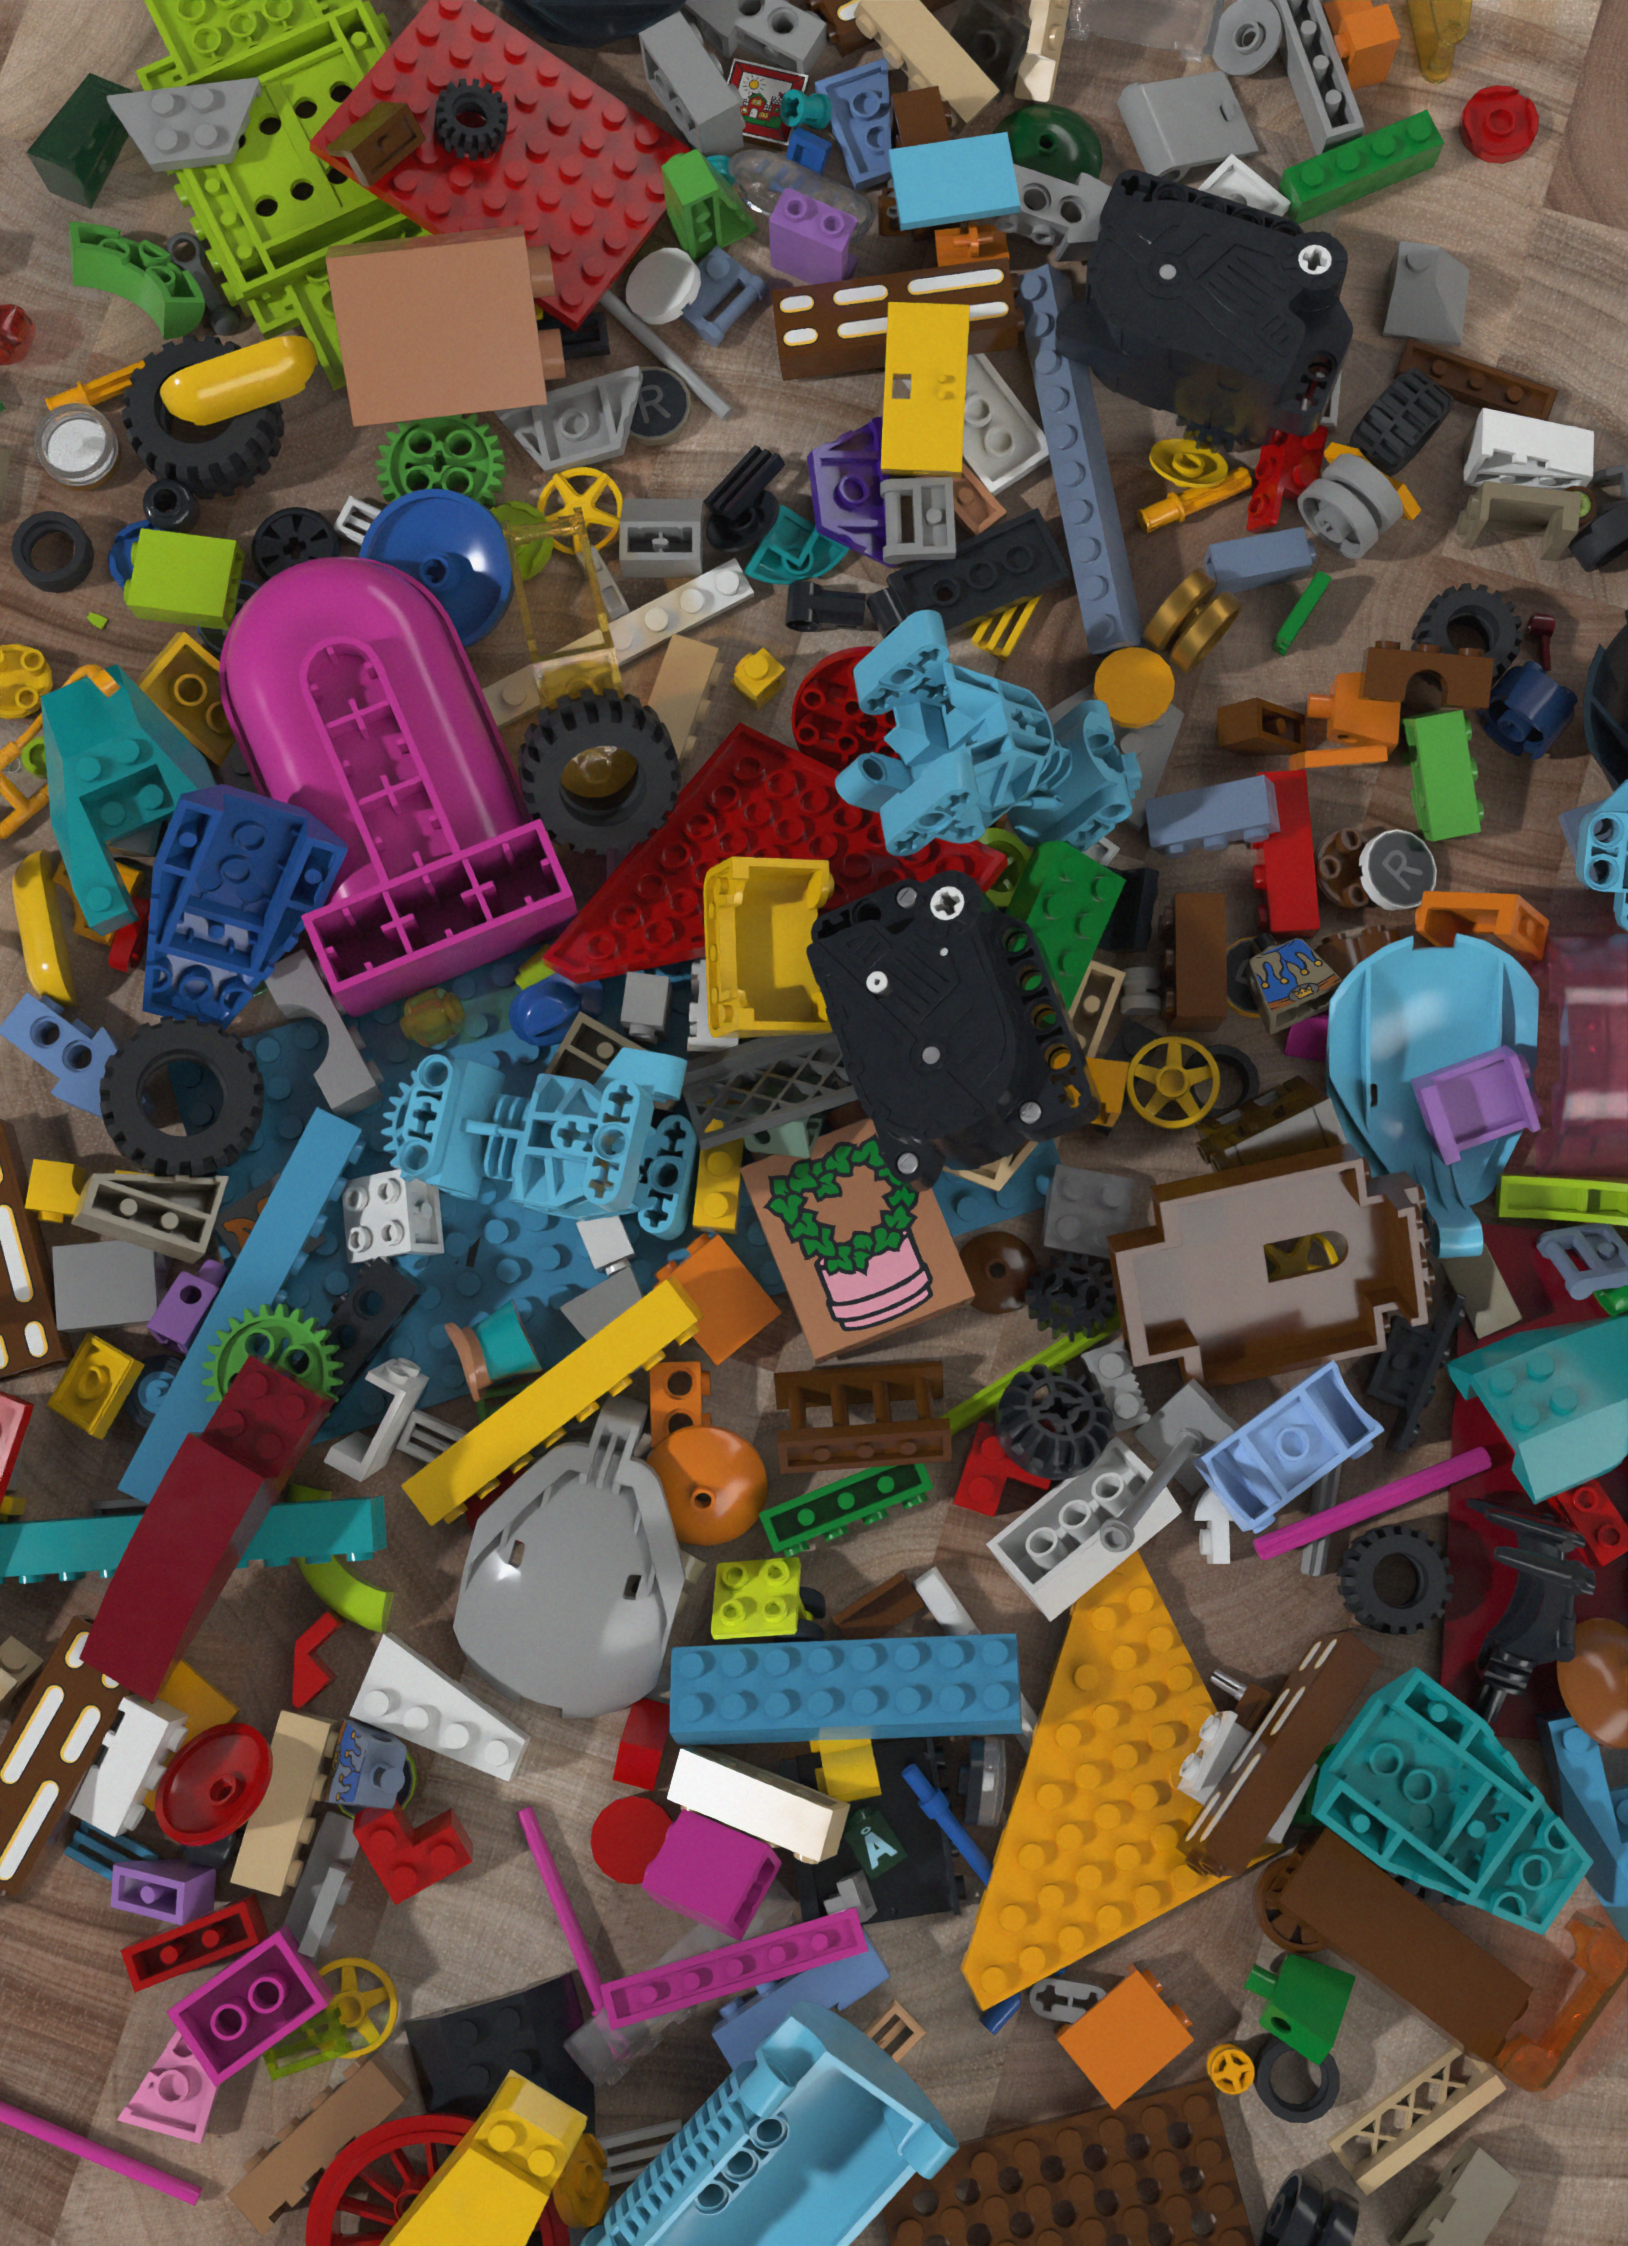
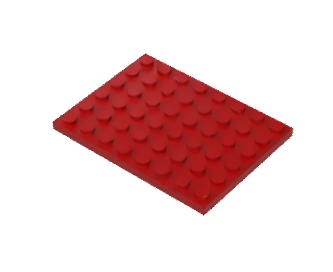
[310,0,692,332]

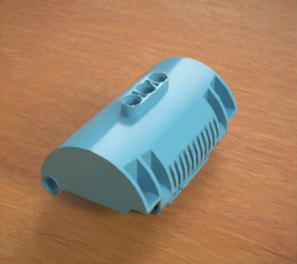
[580,2001,959,2246]

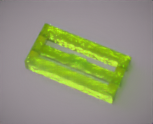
[262,2007,354,2081]

